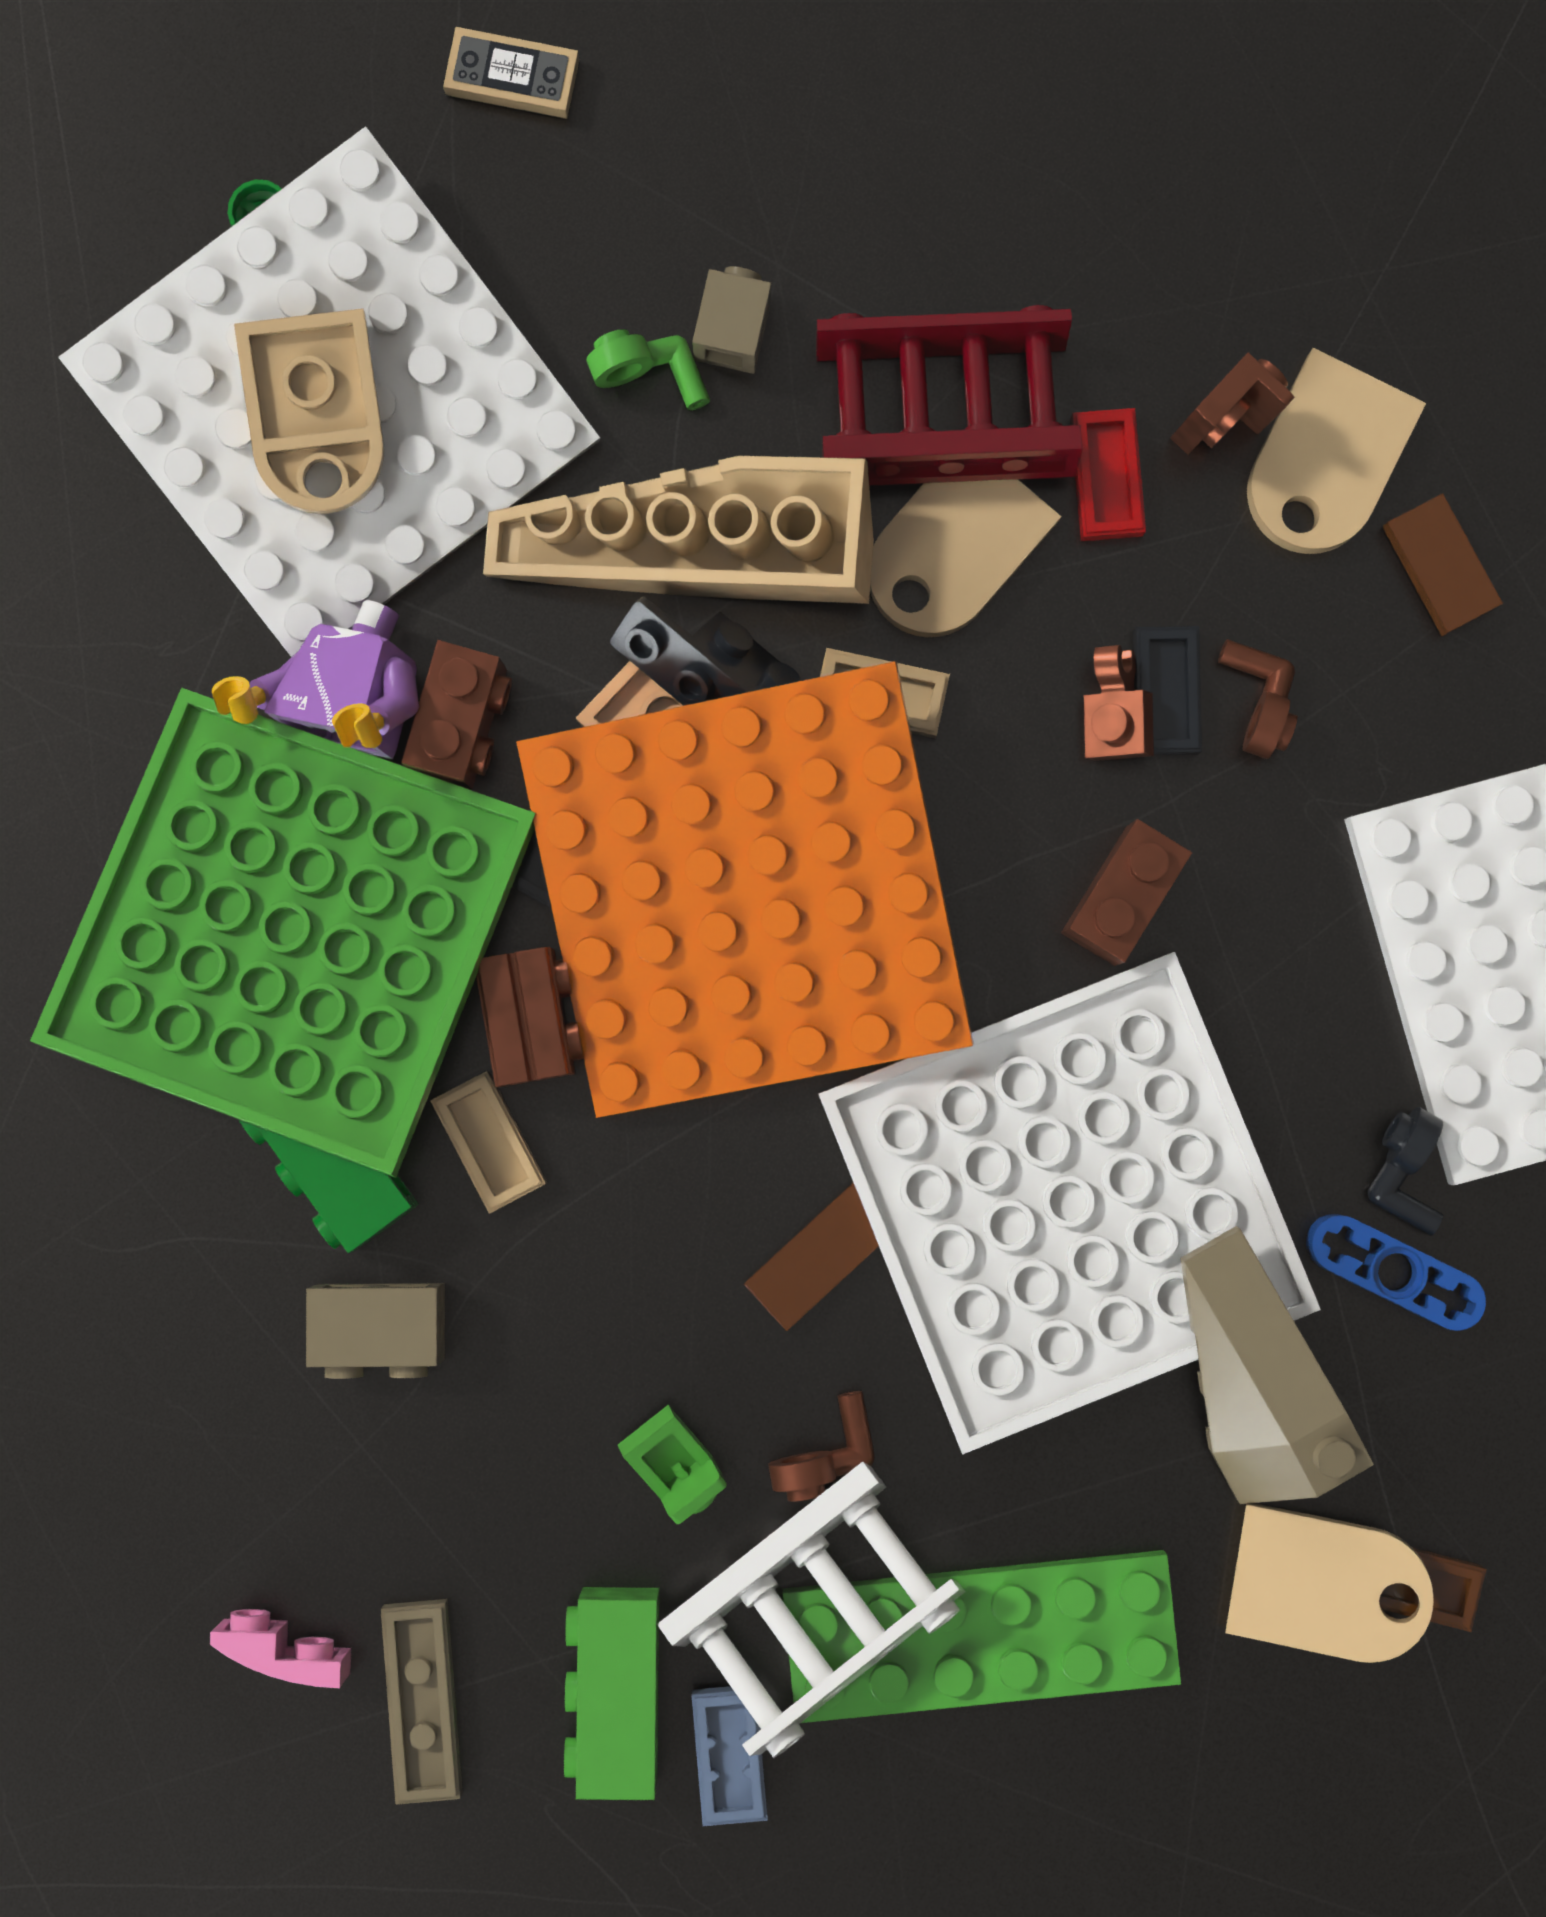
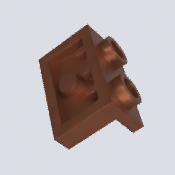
[1170,352,1295,455]

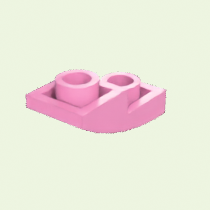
[210,1609,351,1688]

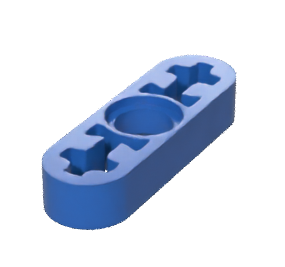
[1306,1214,1486,1331]

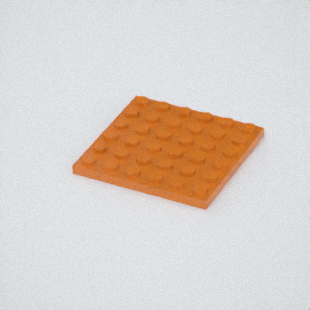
[516,661,974,1118]

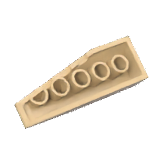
[483,456,874,604]

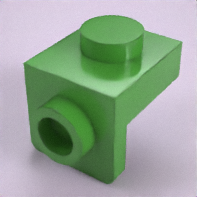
[618,1405,727,1524]

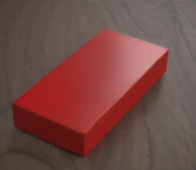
[1070,408,1146,541]

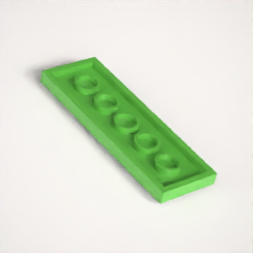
[783,1550,1181,1723]

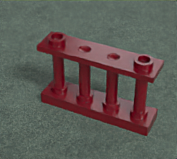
[816,305,1082,485]

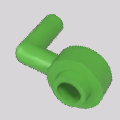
[586,329,710,410]

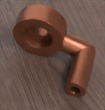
[1218,639,1298,759]
[768,1391,875,1502]

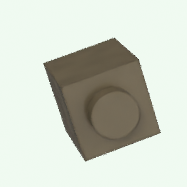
[692,266,771,374]

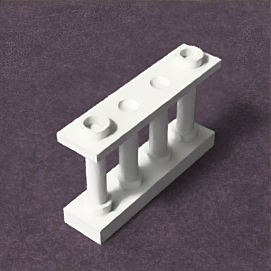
[657,1462,965,1758]

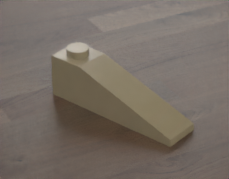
[1180,1226,1374,1504]

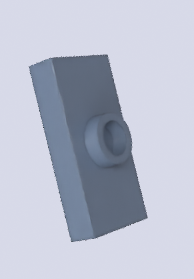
[692,1686,768,1826]

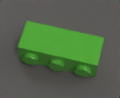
[564,1587,659,1800]

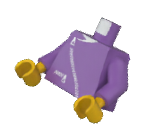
[212,600,419,759]

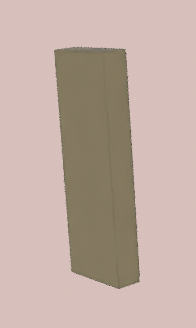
[381,1599,463,1805]

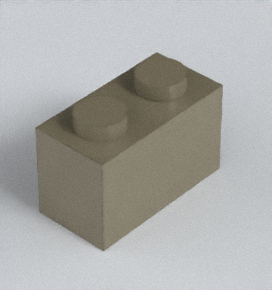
[306,1283,445,1379]

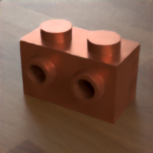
[402,640,512,790]

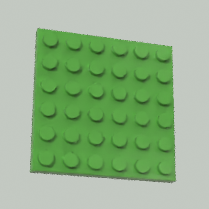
[30,688,536,1178]

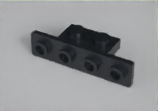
[610,597,802,706]

